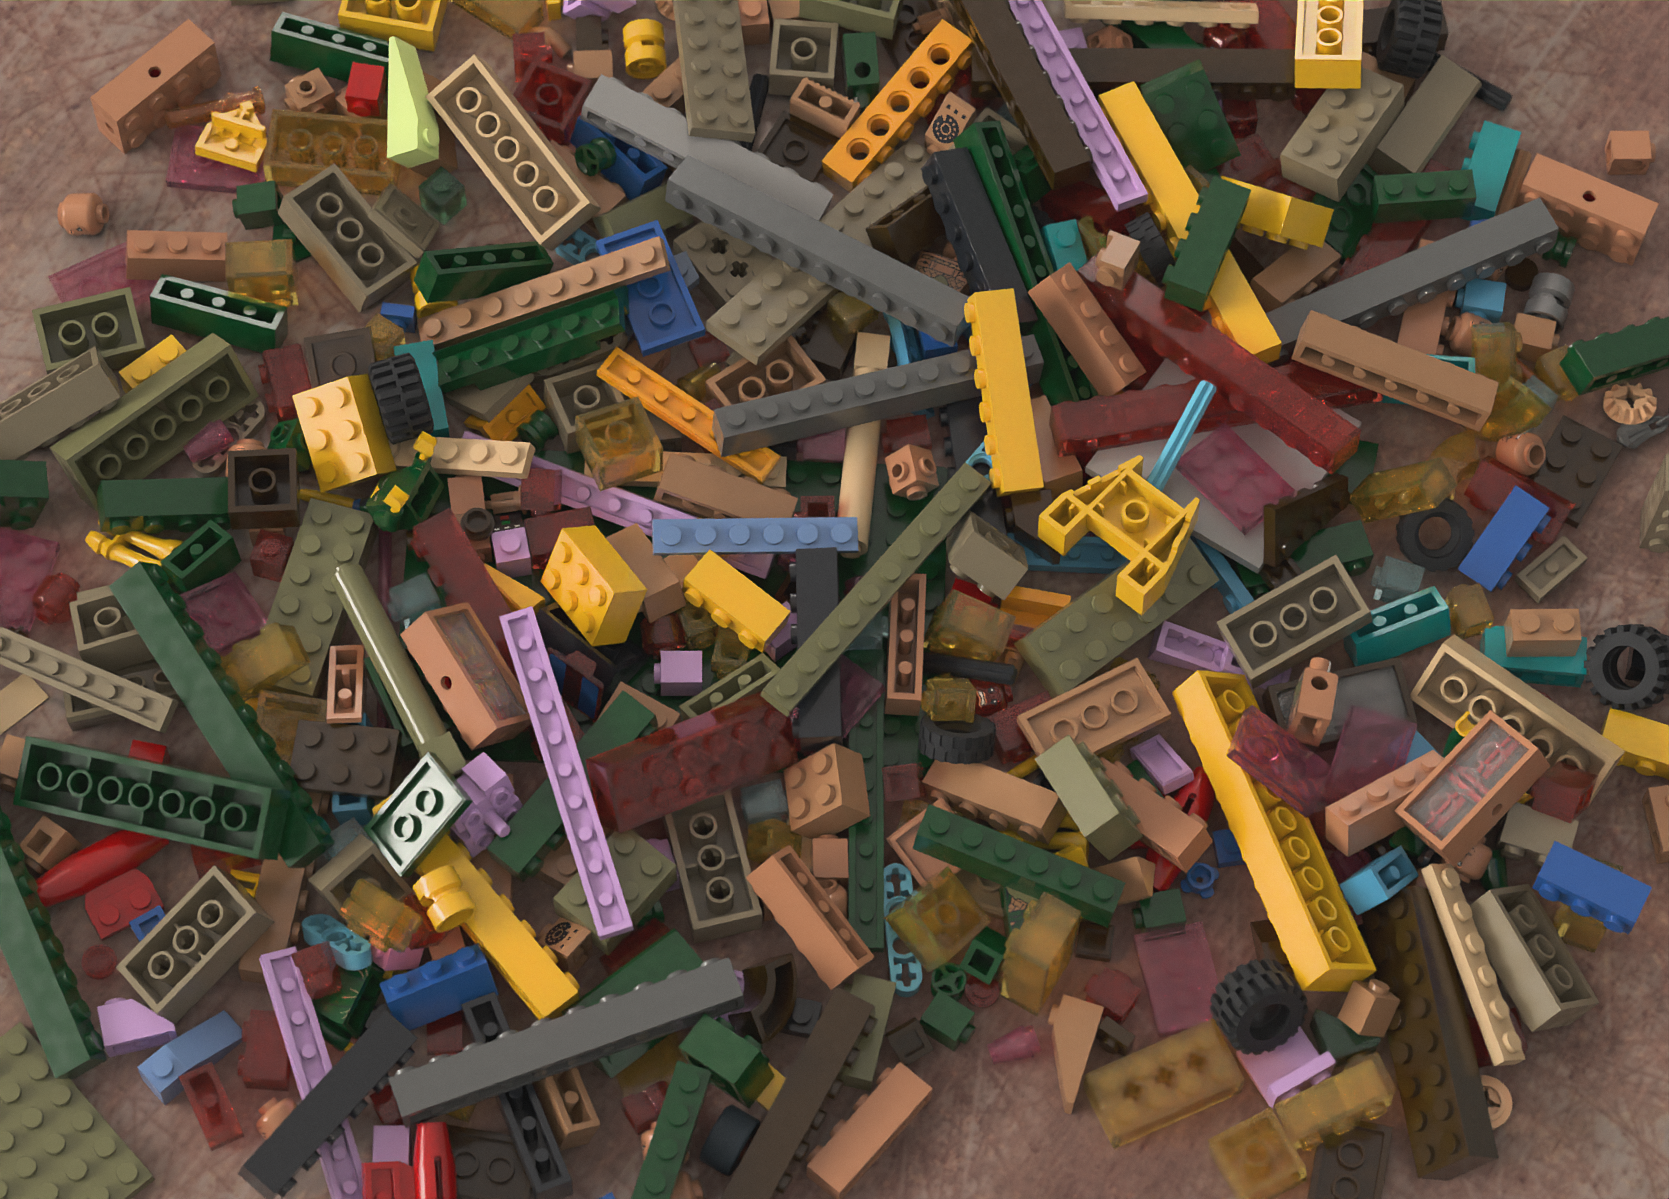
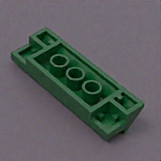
[432,285,630,393]

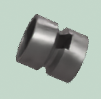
[1523,272,1575,334]

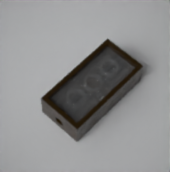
[1262,657,1418,760]

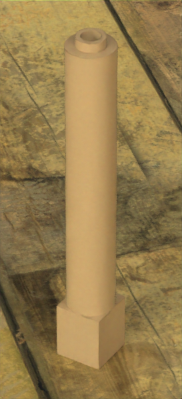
[837,332,891,559]

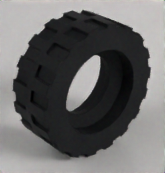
[1125,212,1176,288]
[1395,494,1475,572]
[918,710,996,764]

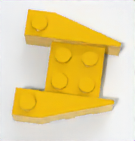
[1038,455,1200,616]

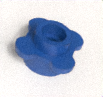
[1180,862,1219,899]

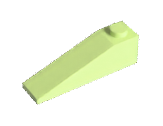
[387,36,440,168]

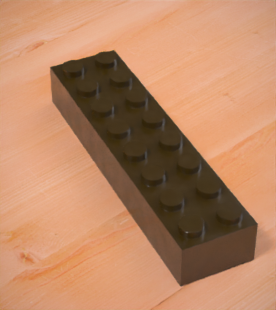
[1361,886,1499,1181]

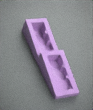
[1148,621,1292,689]

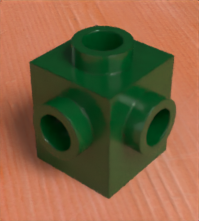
[267,418,312,472]

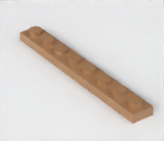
[417,236,670,350]

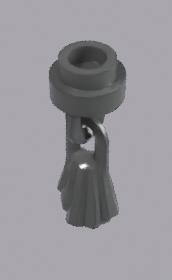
[1616,407,1669,449]

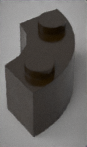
[727,953,797,1044]

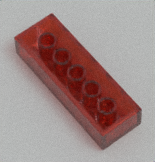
[585,691,799,833]

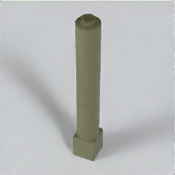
[330,563,467,780]

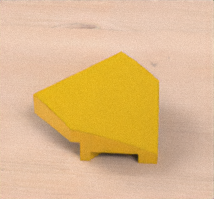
[195,101,268,173]

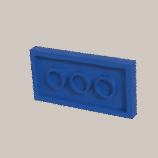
[596,220,706,357]

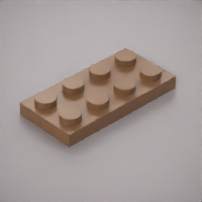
[1016,658,1171,757]

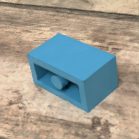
[1339,846,1419,915]

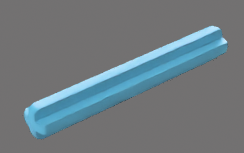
[1147,380,1217,492]

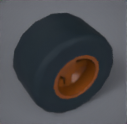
[699,1105,760,1176]

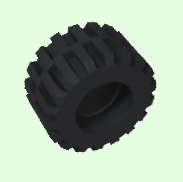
[1376,0,1442,79]
[368,352,434,445]
[1584,624,1669,711]
[1209,958,1308,1055]

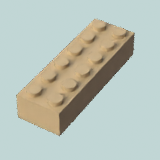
[425,54,601,251]
[1410,634,1625,815]

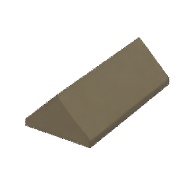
[1366,55,1482,174]
[63,659,185,731]

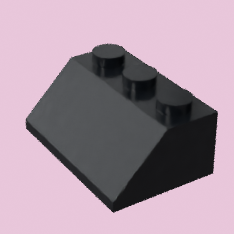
[536,602,651,702]

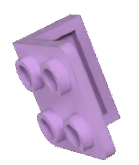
[1236,1026,1336,1110]

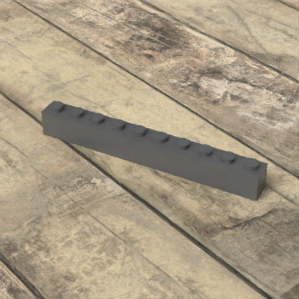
[665,155,970,347]
[1263,198,1559,367]
[712,334,1044,457]
[388,957,745,1128]

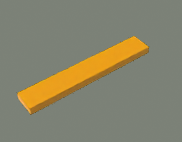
[597,346,781,485]

